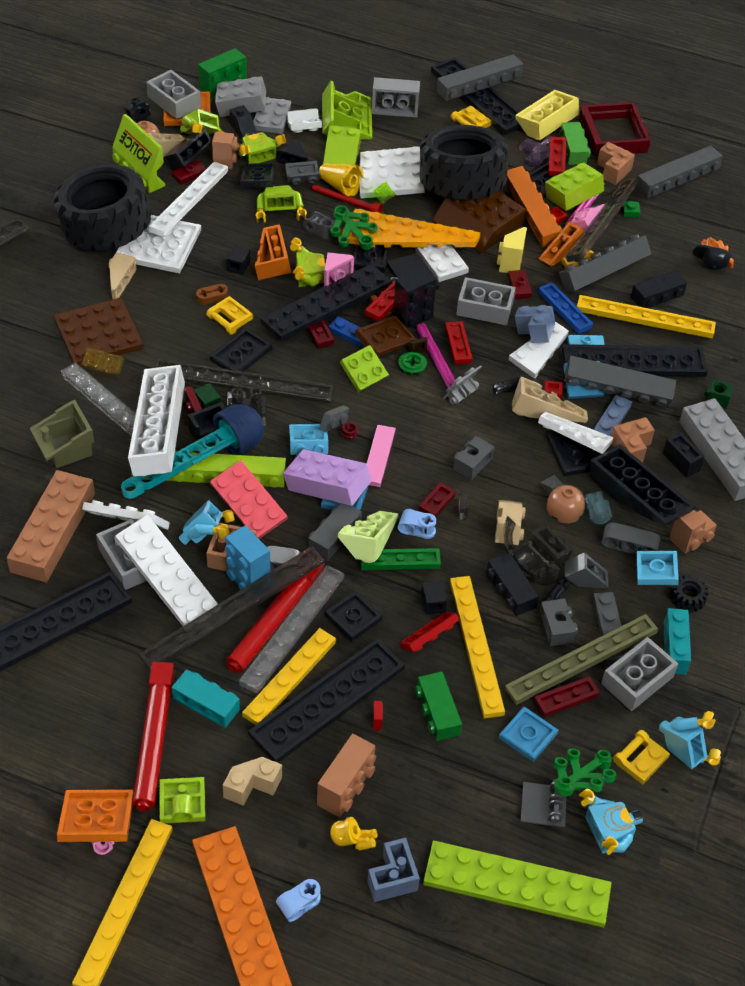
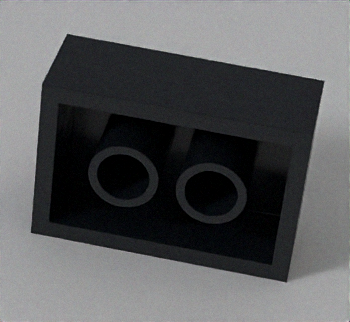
[393,267,437,329]

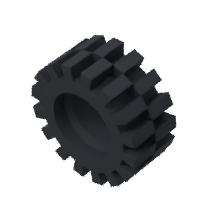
[670,574,709,613]

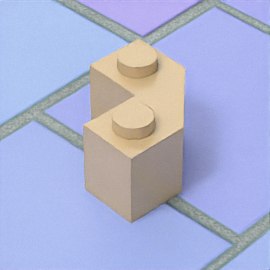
[495,500,525,545]
[223,757,282,806]

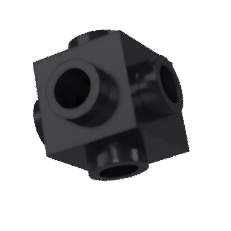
[123,97,151,123]

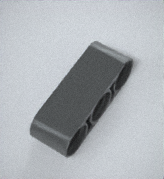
[602,522,660,555]

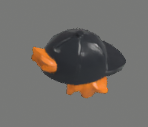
[693,237,734,270]

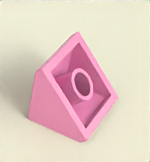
[324,253,354,287]

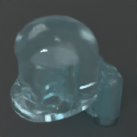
[585,491,612,525]

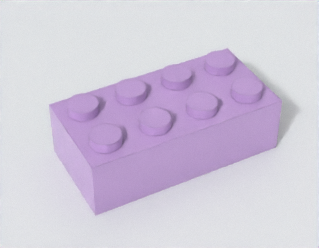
[283,449,372,506]

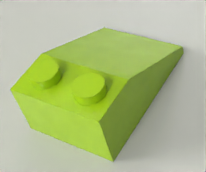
[323,126,361,164]

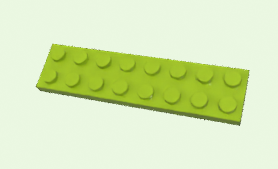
[423,840,612,928]

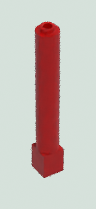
[226,554,325,673]
[132,662,175,811]

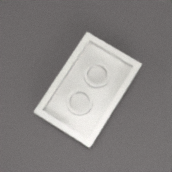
[415,245,469,282]

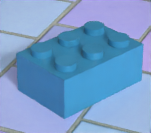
[225,525,271,599]

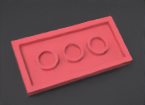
[210,460,288,539]

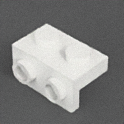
[287,109,322,133]

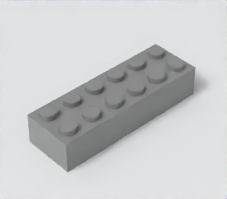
[679,398,745,501]

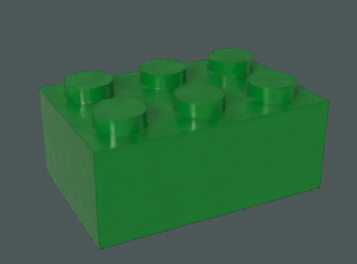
[198,48,247,99]

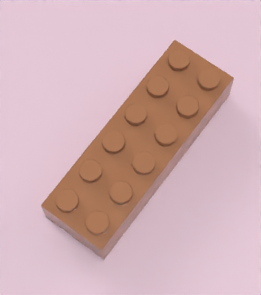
[7,470,95,583]

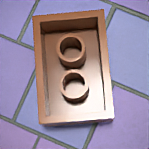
[317,733,376,818]

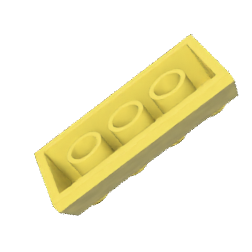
[515,90,579,140]

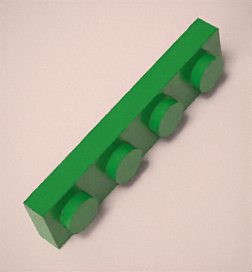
[361,548,441,570]

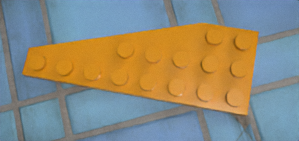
[338,209,480,247]

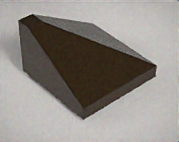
[406,337,428,353]

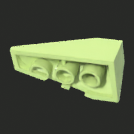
[338,511,398,563]

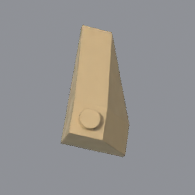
[512,377,588,423]

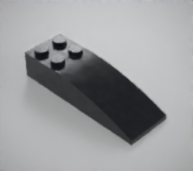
[590,445,696,526]

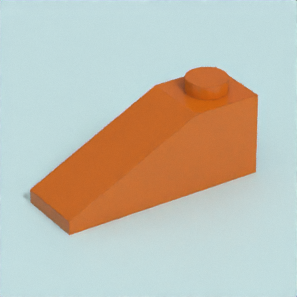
[538,221,587,267]

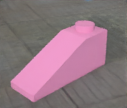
[571,204,607,237]

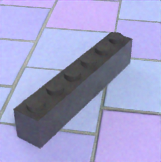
[436,54,524,101]
[635,146,723,198]
[559,234,652,291]
[564,356,676,407]

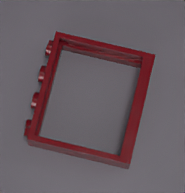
[579,102,651,157]

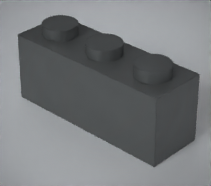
[308,503,362,561]

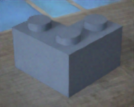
[515,305,555,343]
[367,838,420,902]

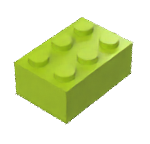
[545,162,604,211]

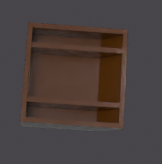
[432,191,526,254]

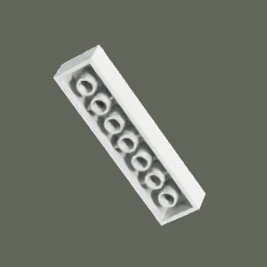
[128,365,185,477]

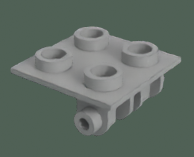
[443,366,482,404]

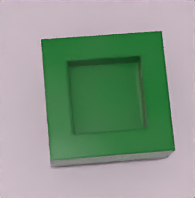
[622,201,641,217]

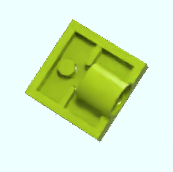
[340,345,389,393]
[160,777,205,823]

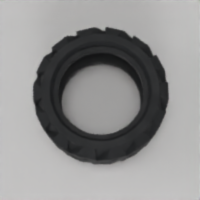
[420,125,509,200]
[54,164,152,251]

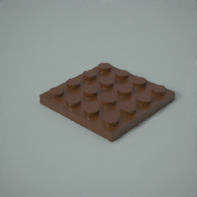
[54,298,144,367]

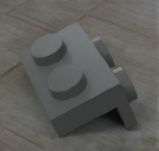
[285,161,321,185]

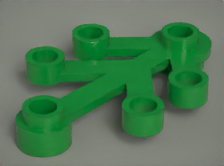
[330,205,378,250]
[553,748,616,797]

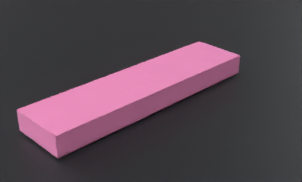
[367,425,396,487]

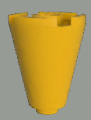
[319,163,364,196]

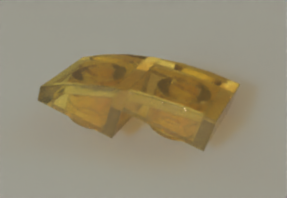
[82,348,124,375]

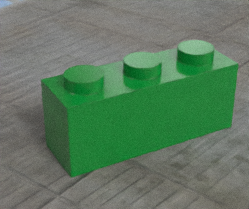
[415,672,462,741]

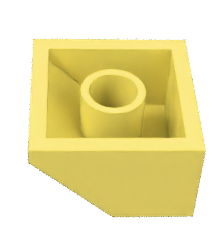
[497,227,527,273]

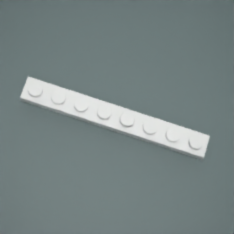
[149,162,228,237]

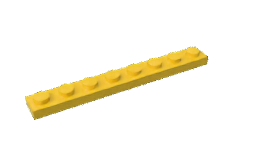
[577,295,716,339]
[450,576,505,719]
[72,819,173,986]

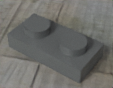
[319,405,350,432]

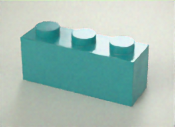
[664,608,691,675]
[172,669,240,728]

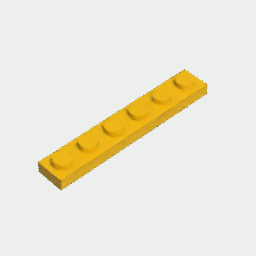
[242,628,336,725]

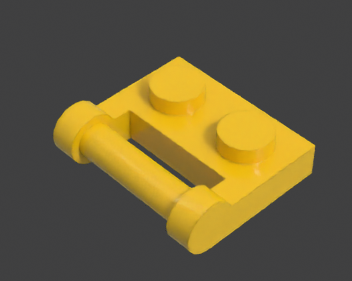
[451,105,491,128]
[206,296,253,335]
[613,730,670,785]

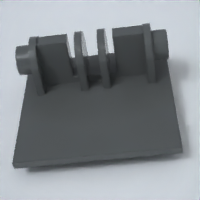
[521,780,567,828]

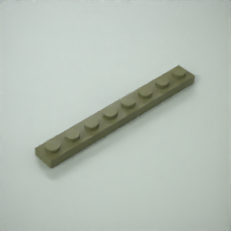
[505,614,658,705]

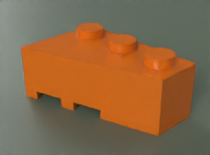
[255,224,291,280]

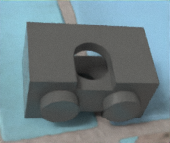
[453,436,495,480]
[539,598,578,646]

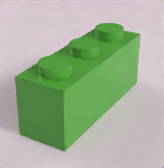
[560,122,591,165]

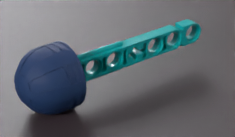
[121,404,264,499]

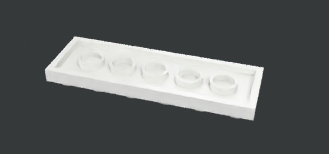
[114,514,222,634]

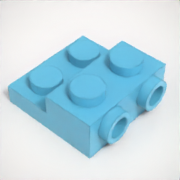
[289,424,328,456]
[637,551,679,585]

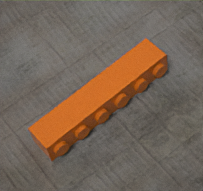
[506,166,562,248]

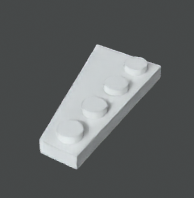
[509,322,569,379]
[538,412,614,454]
[82,500,170,530]

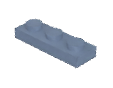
[594,395,632,436]

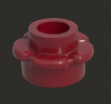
[341,422,359,439]

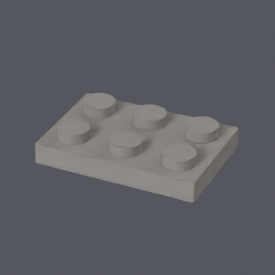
[253,97,291,134]

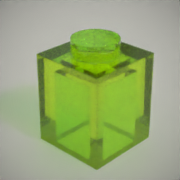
[373,181,396,205]

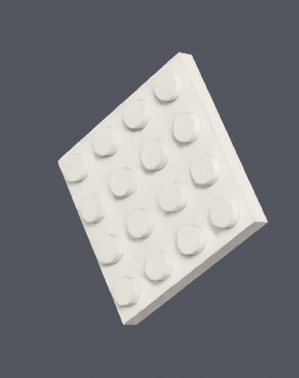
[360,146,425,198]
[117,215,201,273]

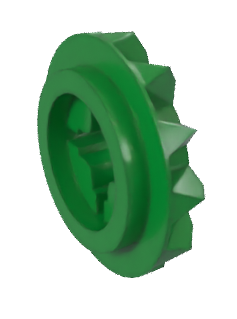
[398,352,427,375]

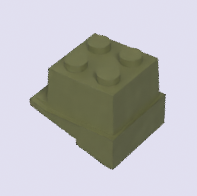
[30,400,94,468]

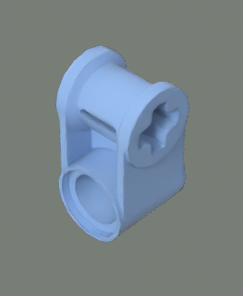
[398,509,436,539]
[276,879,320,922]

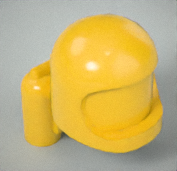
[330,817,378,851]

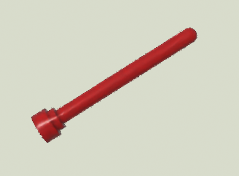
[312,185,383,213]

